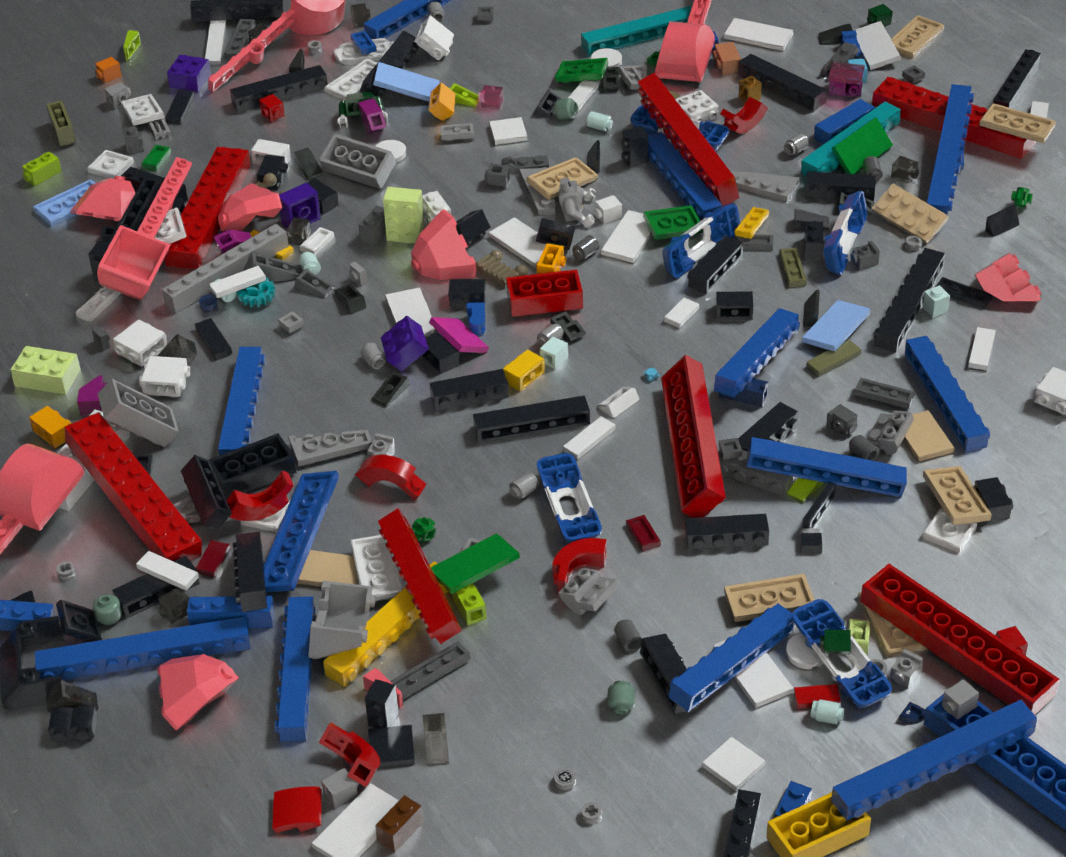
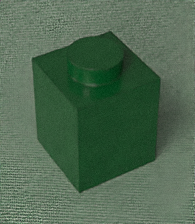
[867,4,893,27]
[820,630,851,654]

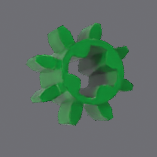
[1011,187,1033,207]
[412,516,436,542]

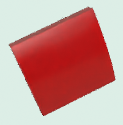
[272,786,322,833]

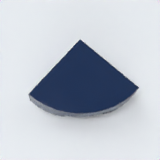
[899,702,926,723]

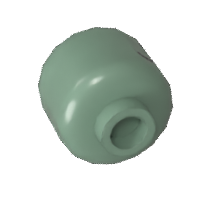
[553,98,579,120]
[93,594,122,625]
[607,681,636,714]

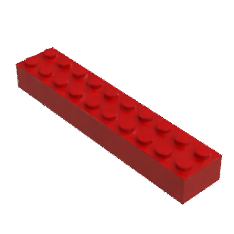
[637,72,740,206]
[872,77,1036,159]
[165,147,251,269]
[661,354,726,518]
[65,412,202,561]
[860,563,1060,715]

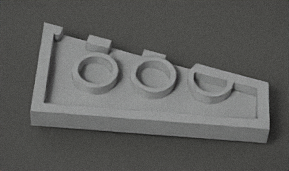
[519,167,555,215]
[730,170,800,202]
[288,430,373,466]

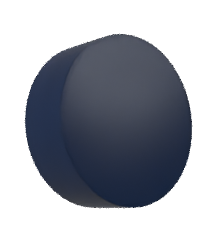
[199,295,217,311]

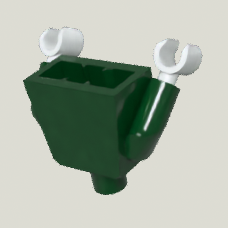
[338,92,388,129]

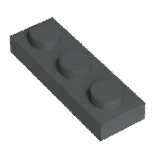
[854,377,915,409]

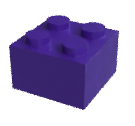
[167,55,211,93]
[279,182,321,232]
[380,315,428,371]

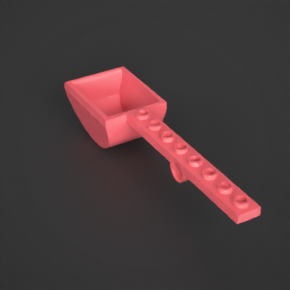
[208,0,346,92]
[655,0,715,82]
[97,157,192,300]
[0,443,84,555]

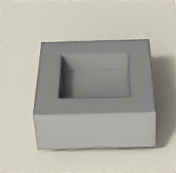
[349,262,367,286]
[278,311,304,333]

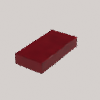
[626,515,661,552]
[196,540,230,577]

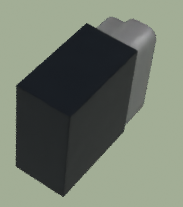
[801,528,823,553]

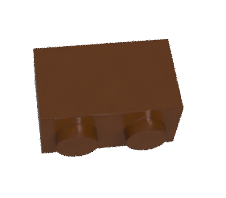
[375,795,424,852]

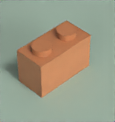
[712,42,741,75]

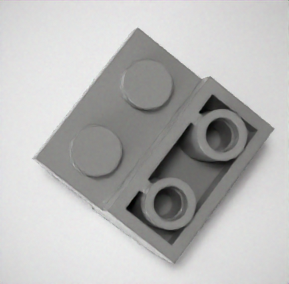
[867,410,914,455]
[559,568,619,615]

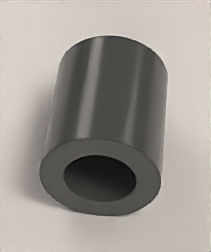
[862,156,883,182]
[572,235,599,261]
[849,435,879,461]
[614,619,643,652]

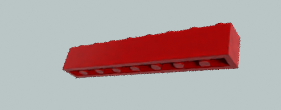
[378,508,462,644]

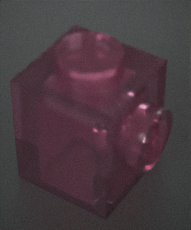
[479,85,504,110]

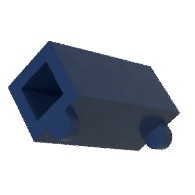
[719,378,769,407]

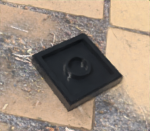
[56,600,102,642]
[368,725,415,768]

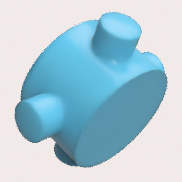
[643,368,660,381]

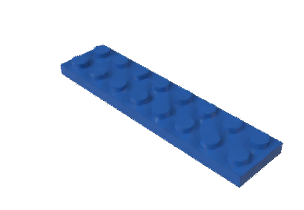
[264,470,339,593]

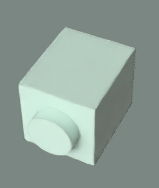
[922,286,950,318]
[540,337,568,369]

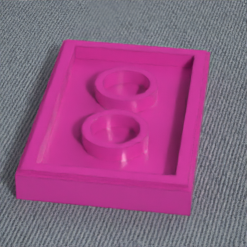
[429,317,489,353]

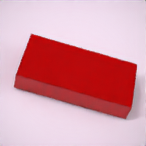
[794,684,841,709]

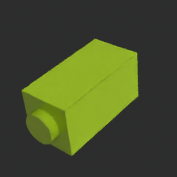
[22,152,62,186]
[452,583,487,625]

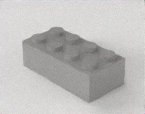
[319,134,397,189]
[98,379,179,447]

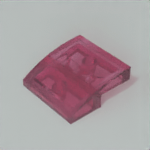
[828,62,865,85]

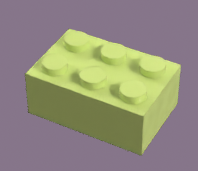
[383,187,425,243]
[11,346,81,395]

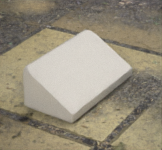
[597,387,639,418]

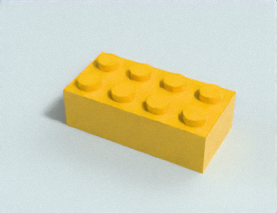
[766,792,871,857]

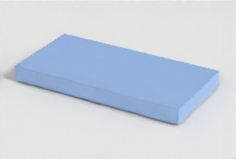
[373,62,440,102]
[33,179,95,227]
[802,300,870,352]

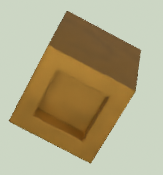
[738,76,762,103]

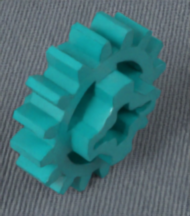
[237,278,276,307]

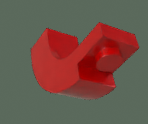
[720,96,768,134]
[355,454,426,500]
[227,471,294,521]
[552,538,607,594]
[318,722,380,787]

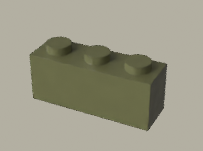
[46,100,76,146]

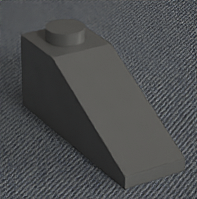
[244,252,302,282]

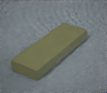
[779,248,807,287]
[806,340,862,376]

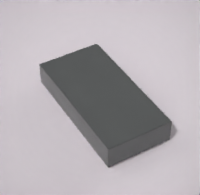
[738,234,773,251]

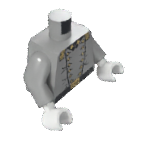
[559,178,596,227]

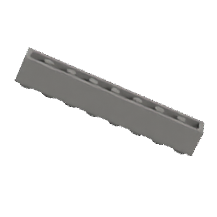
[162,224,289,313]

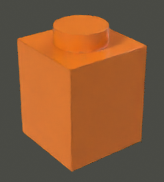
[95,56,122,83]

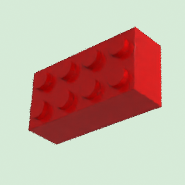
[506,269,583,317]

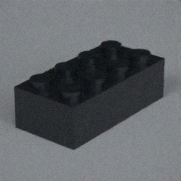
[209,433,297,500]

